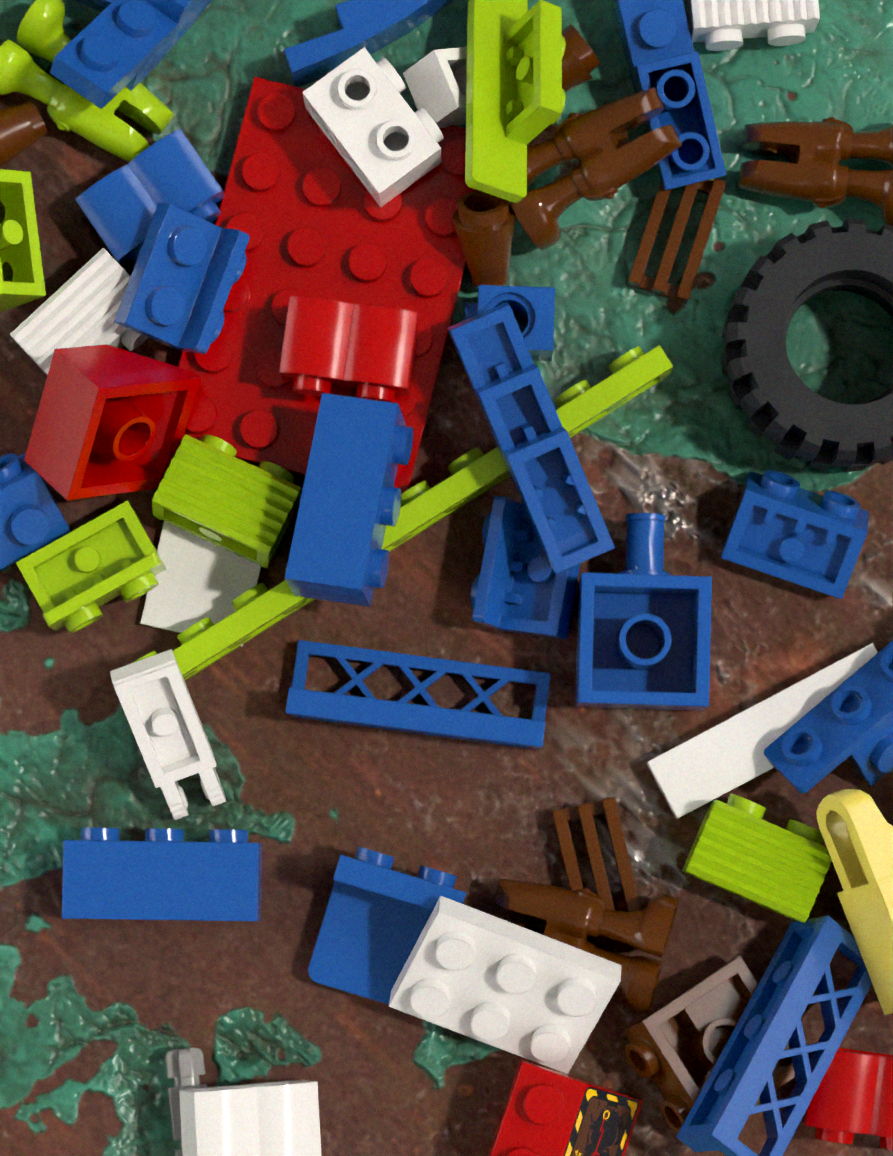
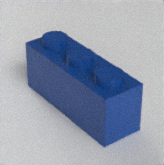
[285,393,413,607]
[62,828,263,921]

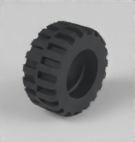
[721,218,893,472]

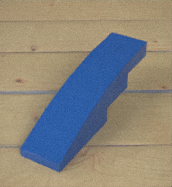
[284,0,454,87]
[447,303,615,574]

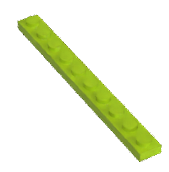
[133,345,673,681]

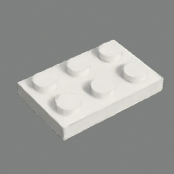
[389,896,621,1074]

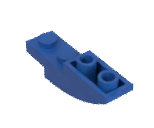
[50,0,212,109]
[614,0,727,190]

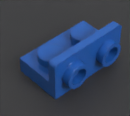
[114,203,250,354]
[721,470,869,599]

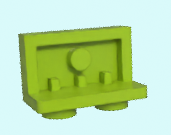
[16,500,167,634]

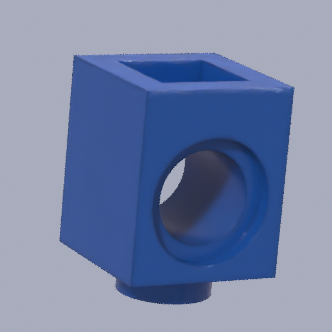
[465,285,555,361]

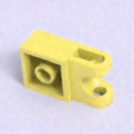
[816,789,893,1015]

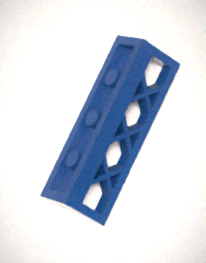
[286,640,551,750]
[676,916,872,1156]

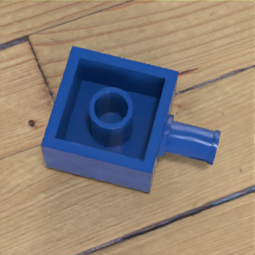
[575,513,712,711]

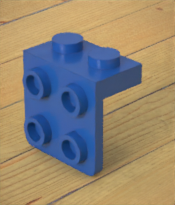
[308,846,466,1004]

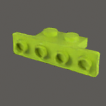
[465,0,566,203]

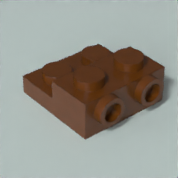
[623,956,795,1133]

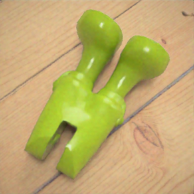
[0,0,175,162]

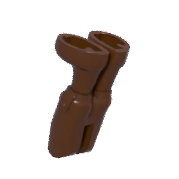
[511,87,682,250]
[738,117,893,226]
[494,878,679,1014]

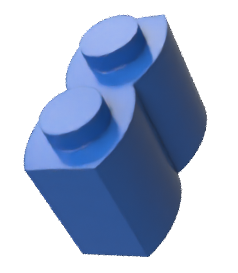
[75,129,225,269]

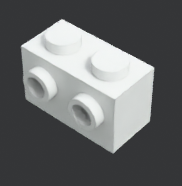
[302,47,444,207]

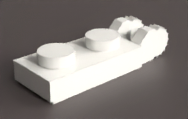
[110,649,226,820]

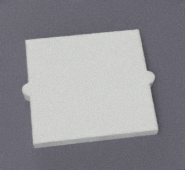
[140,521,261,647]

